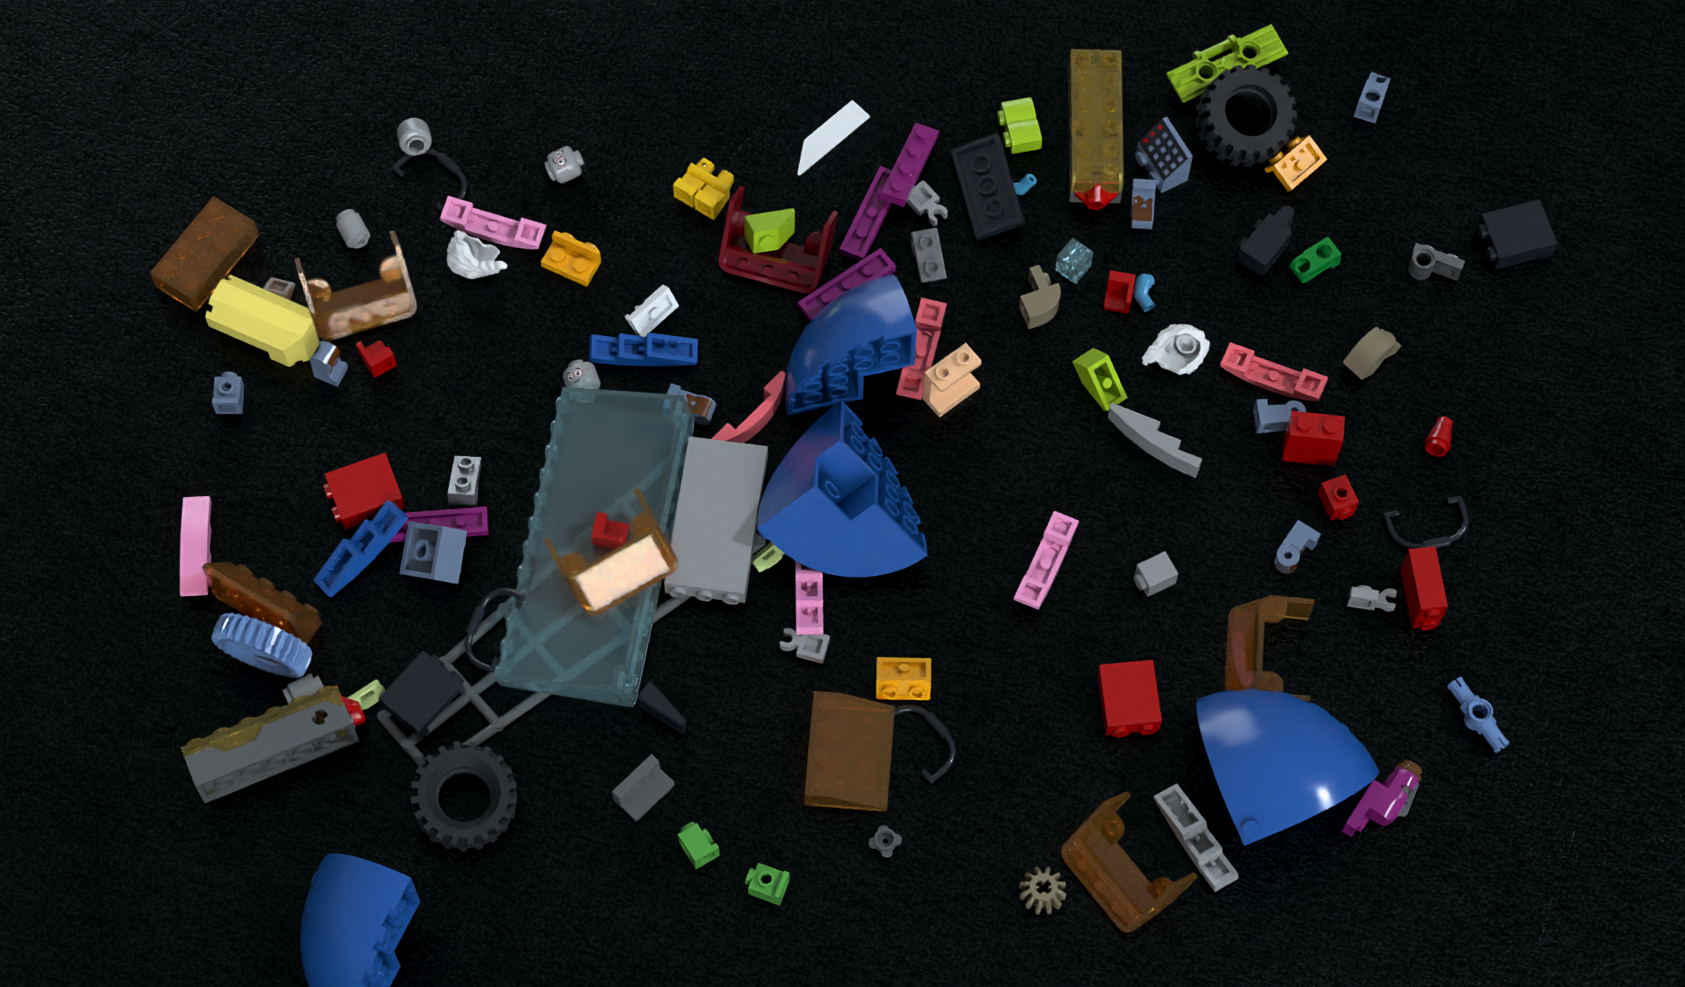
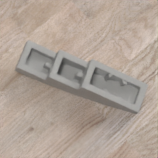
[1108,403,1202,478]
[1154,783,1238,892]

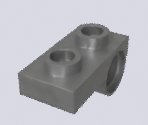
[911,228,947,284]
[1408,243,1465,281]
[448,456,482,507]

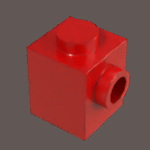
[1318,474,1359,520]

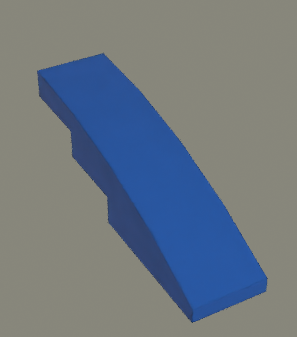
[589,332,698,366]
[313,500,409,597]

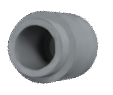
[336,209,370,248]
[283,673,325,709]

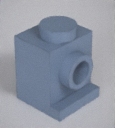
[212,372,244,414]

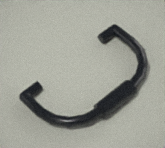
[392,148,468,213]
[1383,496,1469,549]
[465,588,526,673]
[876,705,956,783]

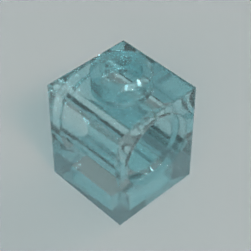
[1055,238,1093,284]

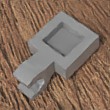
[1347,585,1397,611]

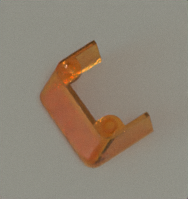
[294,230,417,340]
[544,488,679,615]
[1224,596,1314,703]
[1062,791,1198,932]

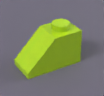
[744,208,795,254]
[1072,348,1127,411]

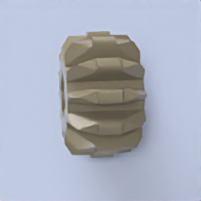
[1019,867,1066,915]

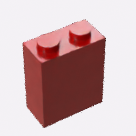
[1282,411,1345,466]
[323,453,405,529]
[1400,546,1448,630]
[1097,660,1162,737]

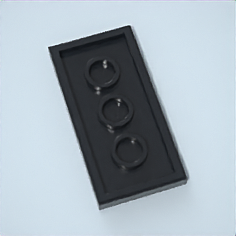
[950,133,1026,241]

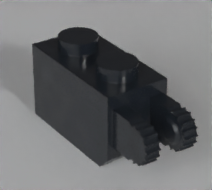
[1237,205,1295,277]

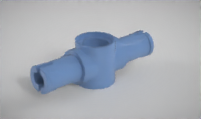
[1447,677,1510,753]

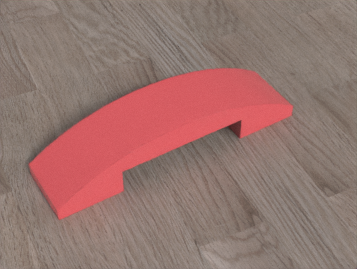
[896,298,947,400]
[1220,342,1328,401]
[712,370,786,443]

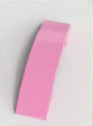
[440,196,546,249]
[1014,511,1079,610]

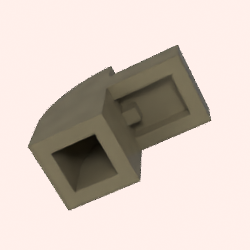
[1019,265,1061,329]
[1343,327,1401,379]

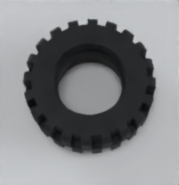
[1195,65,1297,167]

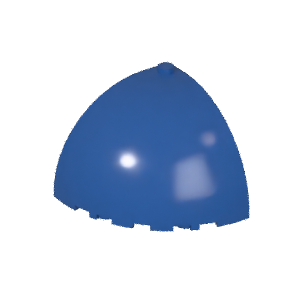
[784,274,917,416]
[757,400,927,577]
[1196,688,1379,846]
[300,853,420,987]

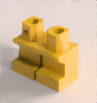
[673,158,734,220]

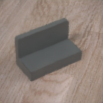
[612,754,674,821]

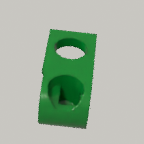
[1289,237,1341,283]

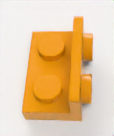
[1264,135,1327,191]
[541,231,601,286]
[876,657,931,700]

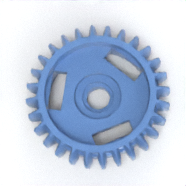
[212,613,313,678]

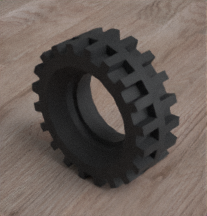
[411,741,517,852]

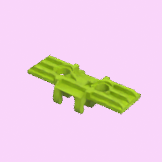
[1166,24,1288,103]

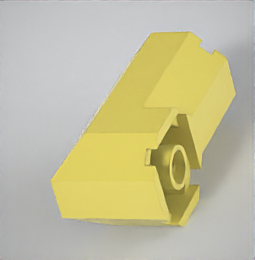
[205,275,319,367]

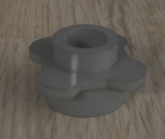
[869,825,902,858]

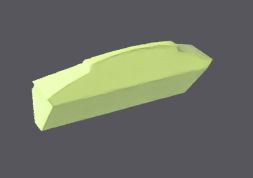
[751,542,785,572]
[348,679,386,710]

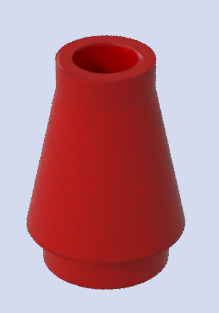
[1425,417,1452,457]

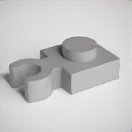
[907,180,948,226]
[780,628,830,664]

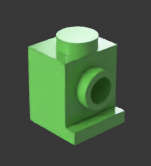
[678,822,720,869]
[745,863,790,906]

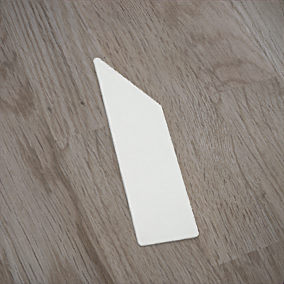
[797,101,870,175]

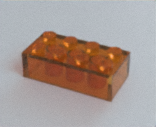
[150,196,259,312]

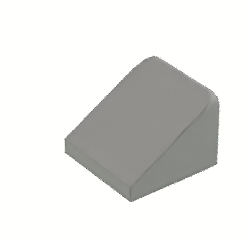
[263,277,295,300]

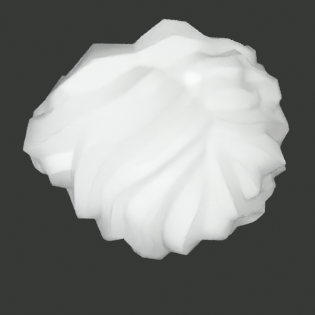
[447,230,508,279]
[1142,324,1210,375]

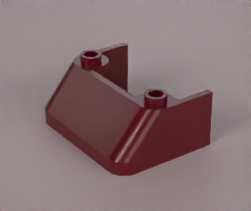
[719,186,838,294]

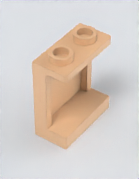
[923,343,981,417]

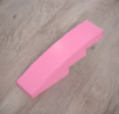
[180,496,211,596]
[796,561,823,635]

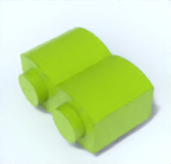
[997,97,1042,154]

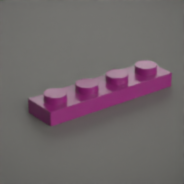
[880,123,939,207]
[840,166,892,261]
[798,248,896,322]
[389,506,489,543]

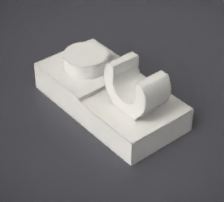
[625,285,679,337]

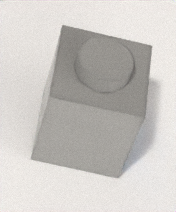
[1134,552,1178,597]

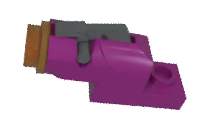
[1342,760,1422,837]

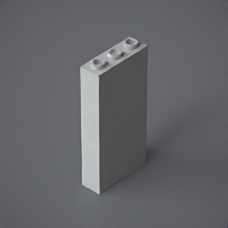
[664,436,768,604]

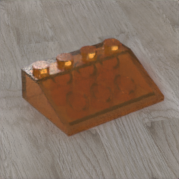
[202,562,322,644]
[805,691,895,812]

